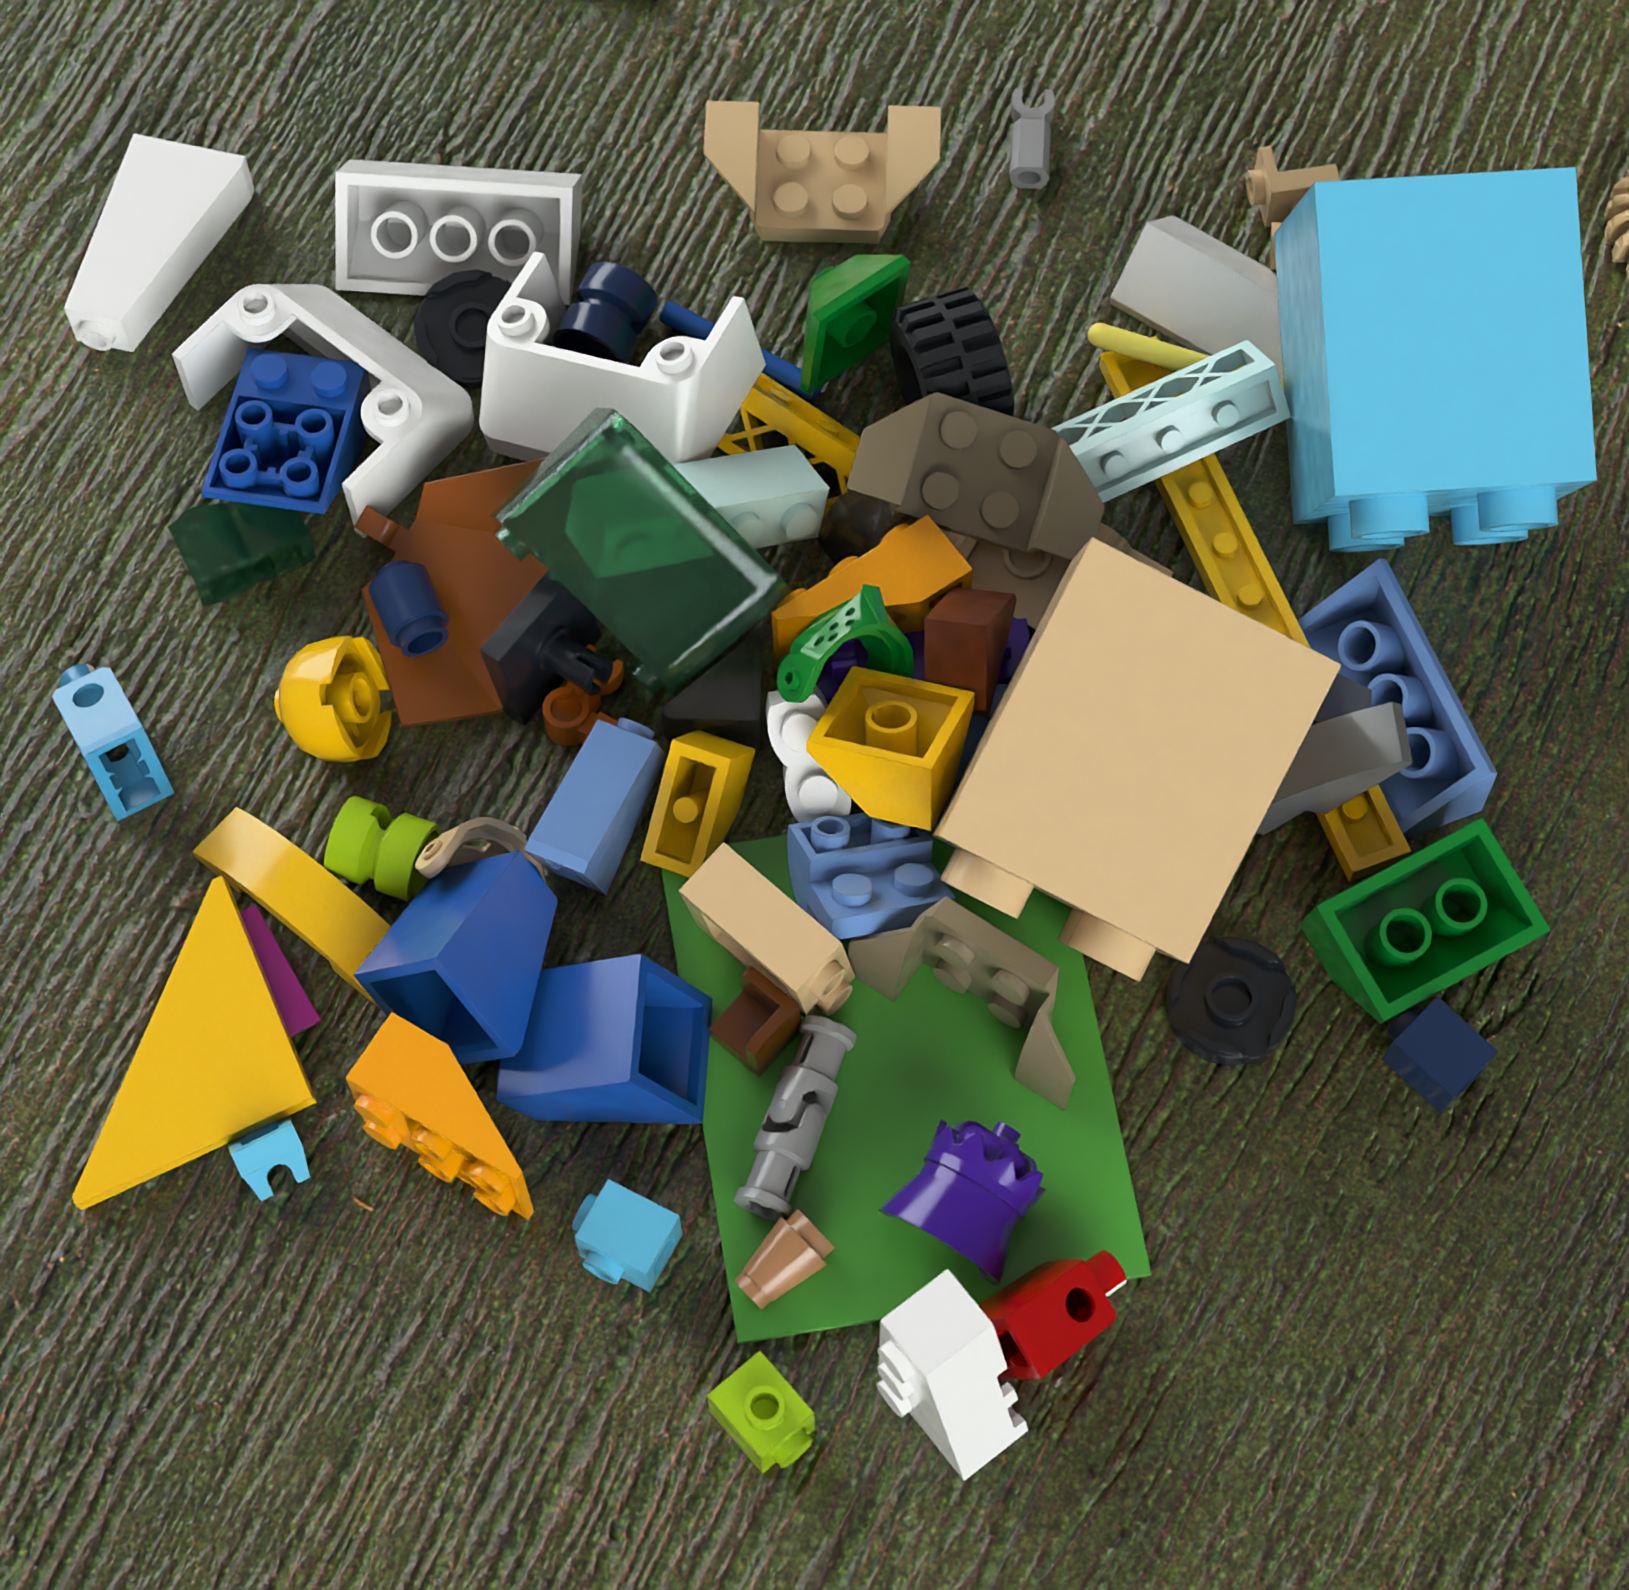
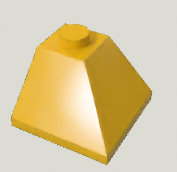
[806,666,975,831]

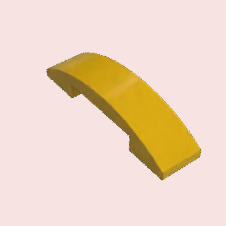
[192,807,391,1009]

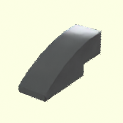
[1255,702,1413,835]

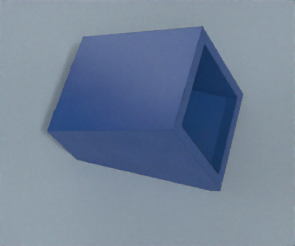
[353,850,558,1065]
[496,954,713,1124]

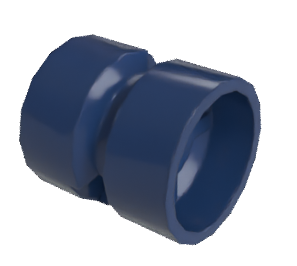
[553,262,658,364]

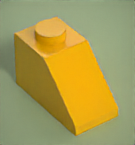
[640,730,756,878]

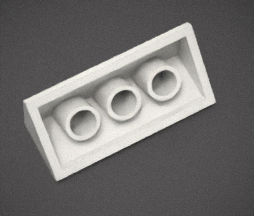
[1109,215,1283,378]

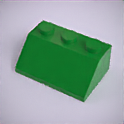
[1299,817,1551,1024]

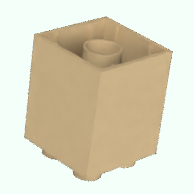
[931,537,1342,982]

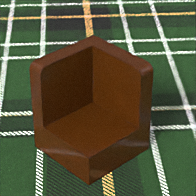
[708,965,801,1077]

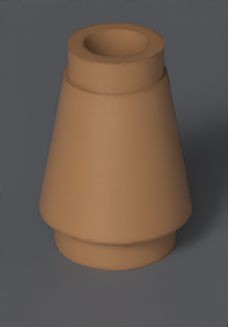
[734,1209,835,1310]

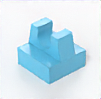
[227,1116,310,1201]

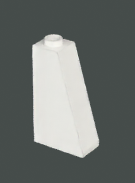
[64,134,255,352]

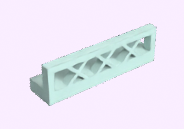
[1051,340,1291,503]

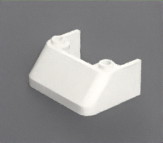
[479,252,766,478]
[172,284,474,538]

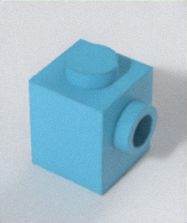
[572,1179,683,1292]

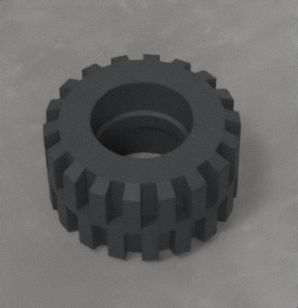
[889,287,1014,416]

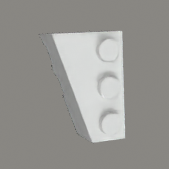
[877,1269,1028,1481]

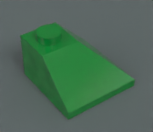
[800,255,911,395]

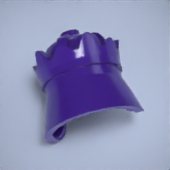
[879,1119,1046,1285]

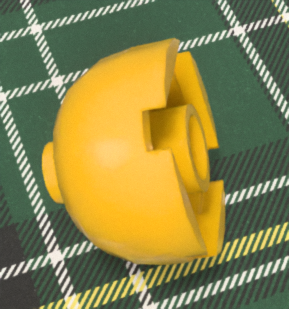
[274,635,392,762]

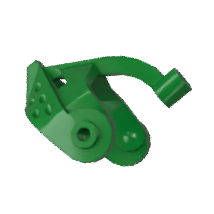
[777,584,914,703]

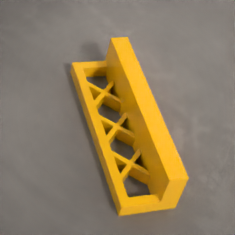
[717,372,907,550]

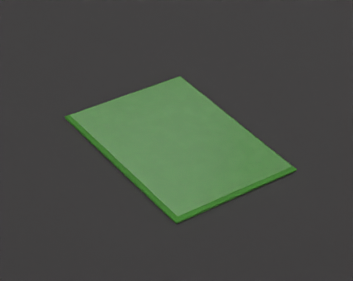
[661,831,1151,1344]

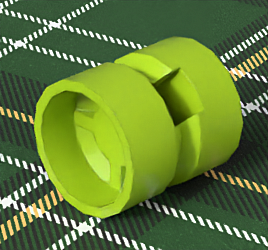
[324,795,442,903]

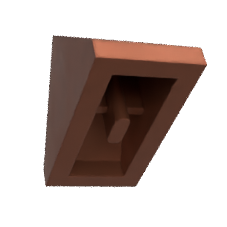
[924,587,1017,716]

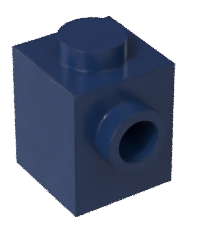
[1382,997,1498,1114]

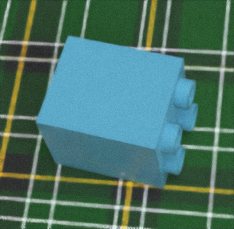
[1274,167,1597,552]

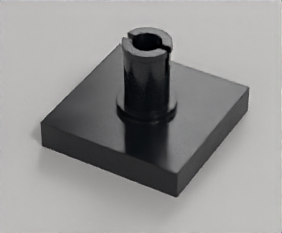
[479,558,613,726]

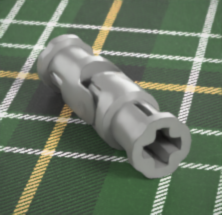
[733,1016,857,1222]

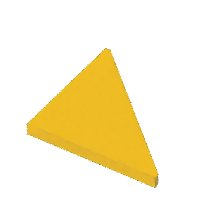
[72,875,317,1210]

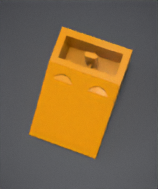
[772,514,973,673]
[346,1012,534,1220]

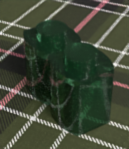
[168,501,316,606]

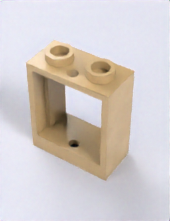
[679,842,855,1018]

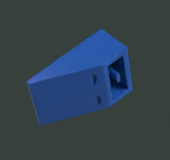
[201,348,371,514]

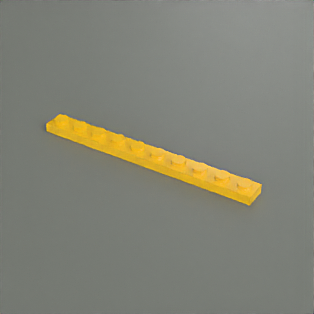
[1099,336,1411,882]

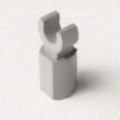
[1009,88,1055,189]

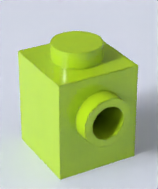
[707,1351,815,1473]

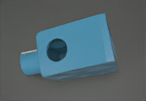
[52,664,174,822]

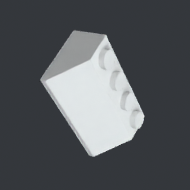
[335,159,582,305]

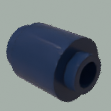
[368,560,449,657]

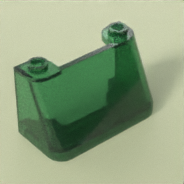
[490,407,791,695]

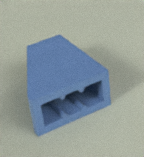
[524,718,666,895]

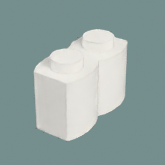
[766,685,851,823]

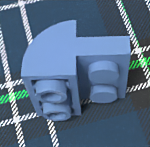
[787,812,956,940]

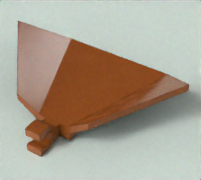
[354,454,590,727]

